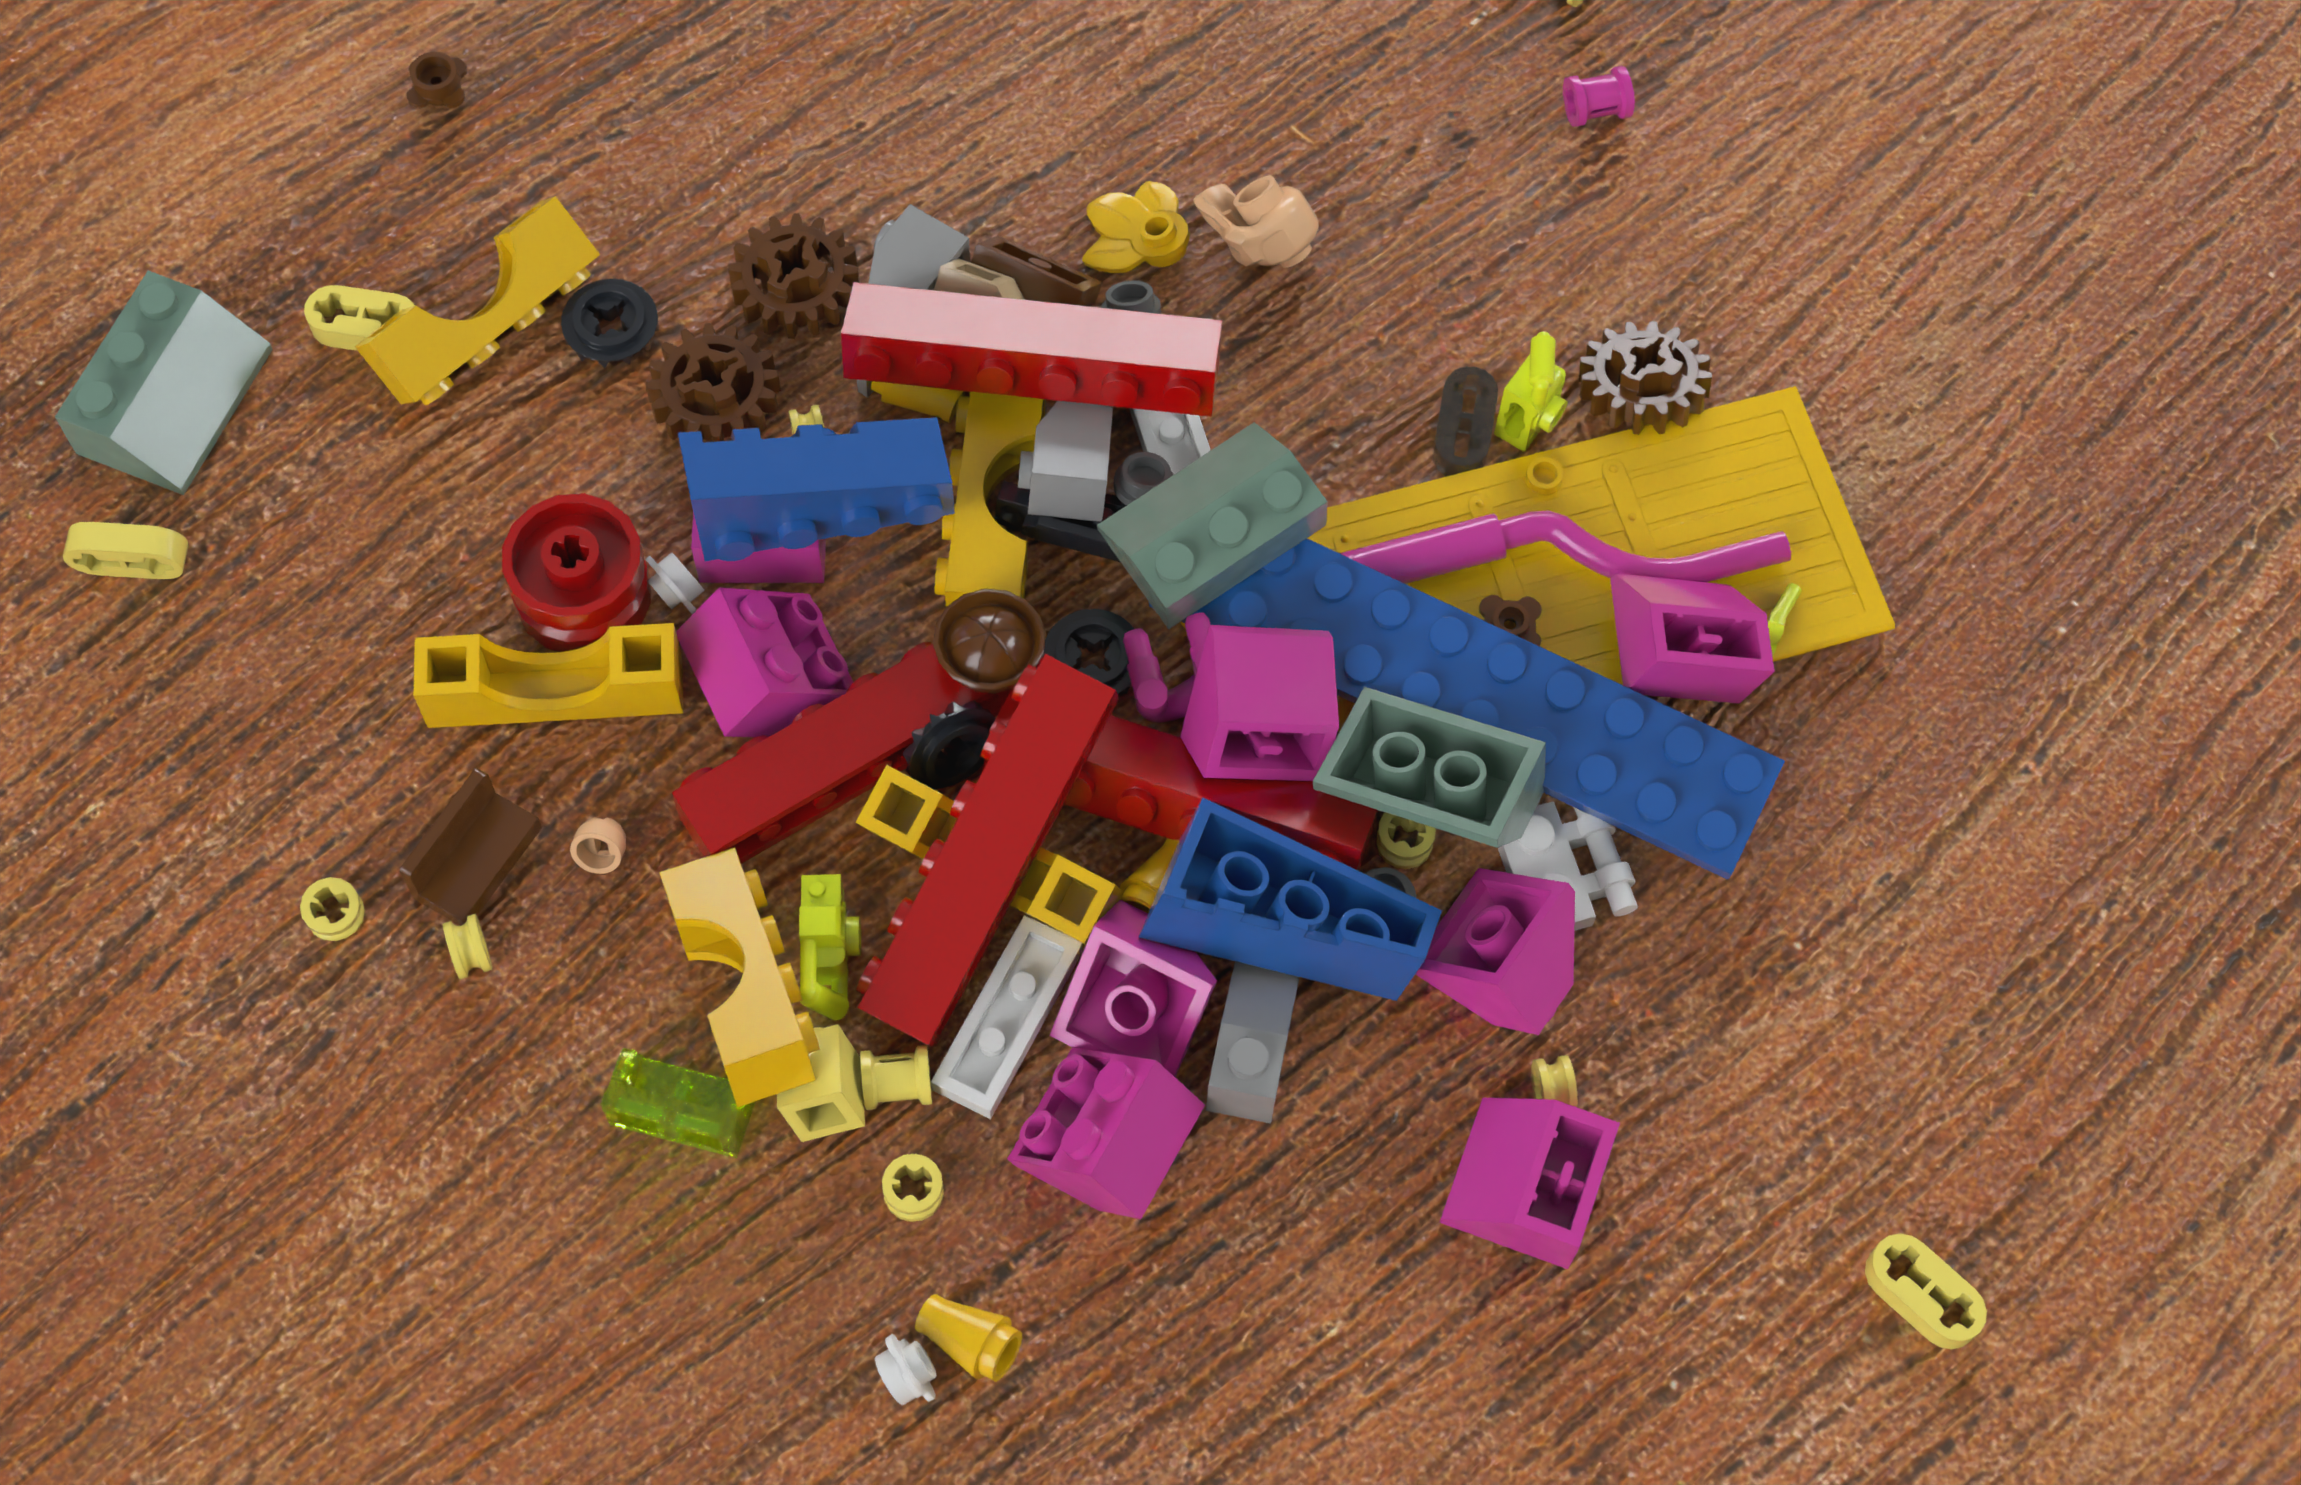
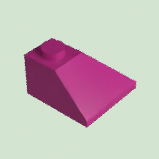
[1415,868,1575,1035]
[1049,900,1217,1078]

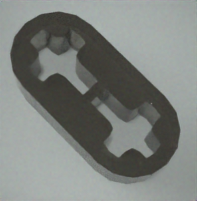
[1433,366,1498,477]

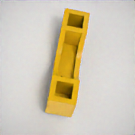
[355,196,600,406]
[935,392,1046,606]
[413,623,683,728]
[855,765,1124,945]
[659,847,820,1107]

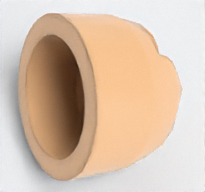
[570,817,626,874]

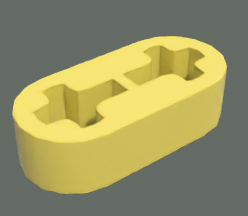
[304,285,415,351]
[63,522,188,579]
[1865,1233,1987,1349]

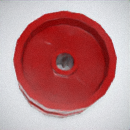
[502,493,651,652]

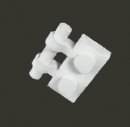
[1498,801,1638,931]

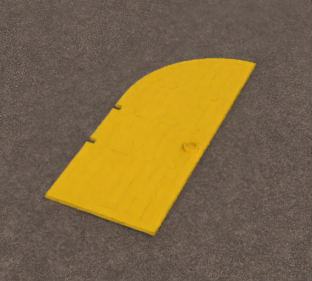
[1180,386,1895,732]

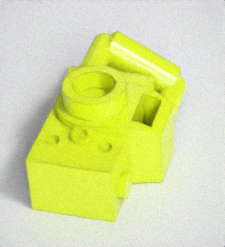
[1494,331,1568,452]
[799,874,861,1020]

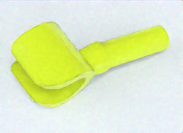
[1767,583,1802,657]

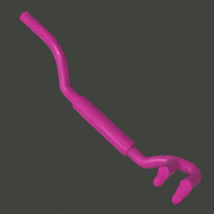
[1123,510,1791,723]

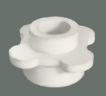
[645,552,704,614]
[875,1334,936,1405]

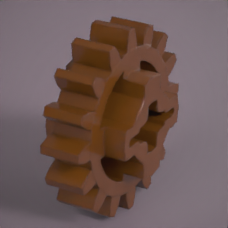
[728,213,860,339]
[1578,321,1712,435]
[646,323,781,442]

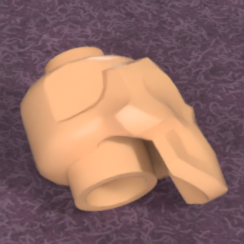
[1193,176,1319,268]

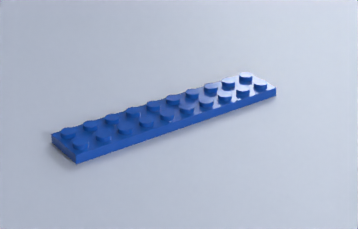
[1149,538,1785,880]

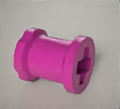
[1563,65,1635,127]

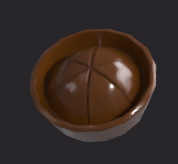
[933,589,1046,694]

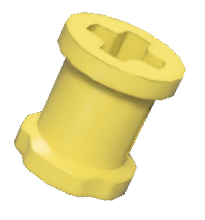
[860,1045,932,1110]

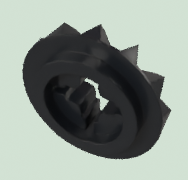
[561,279,659,368]
[1043,609,1134,694]
[902,700,996,789]

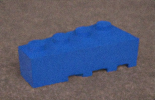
[678,418,955,562]
[1139,798,1442,1001]

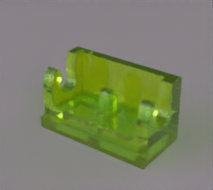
[600,1048,756,1158]

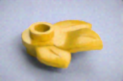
[1082,181,1190,273]

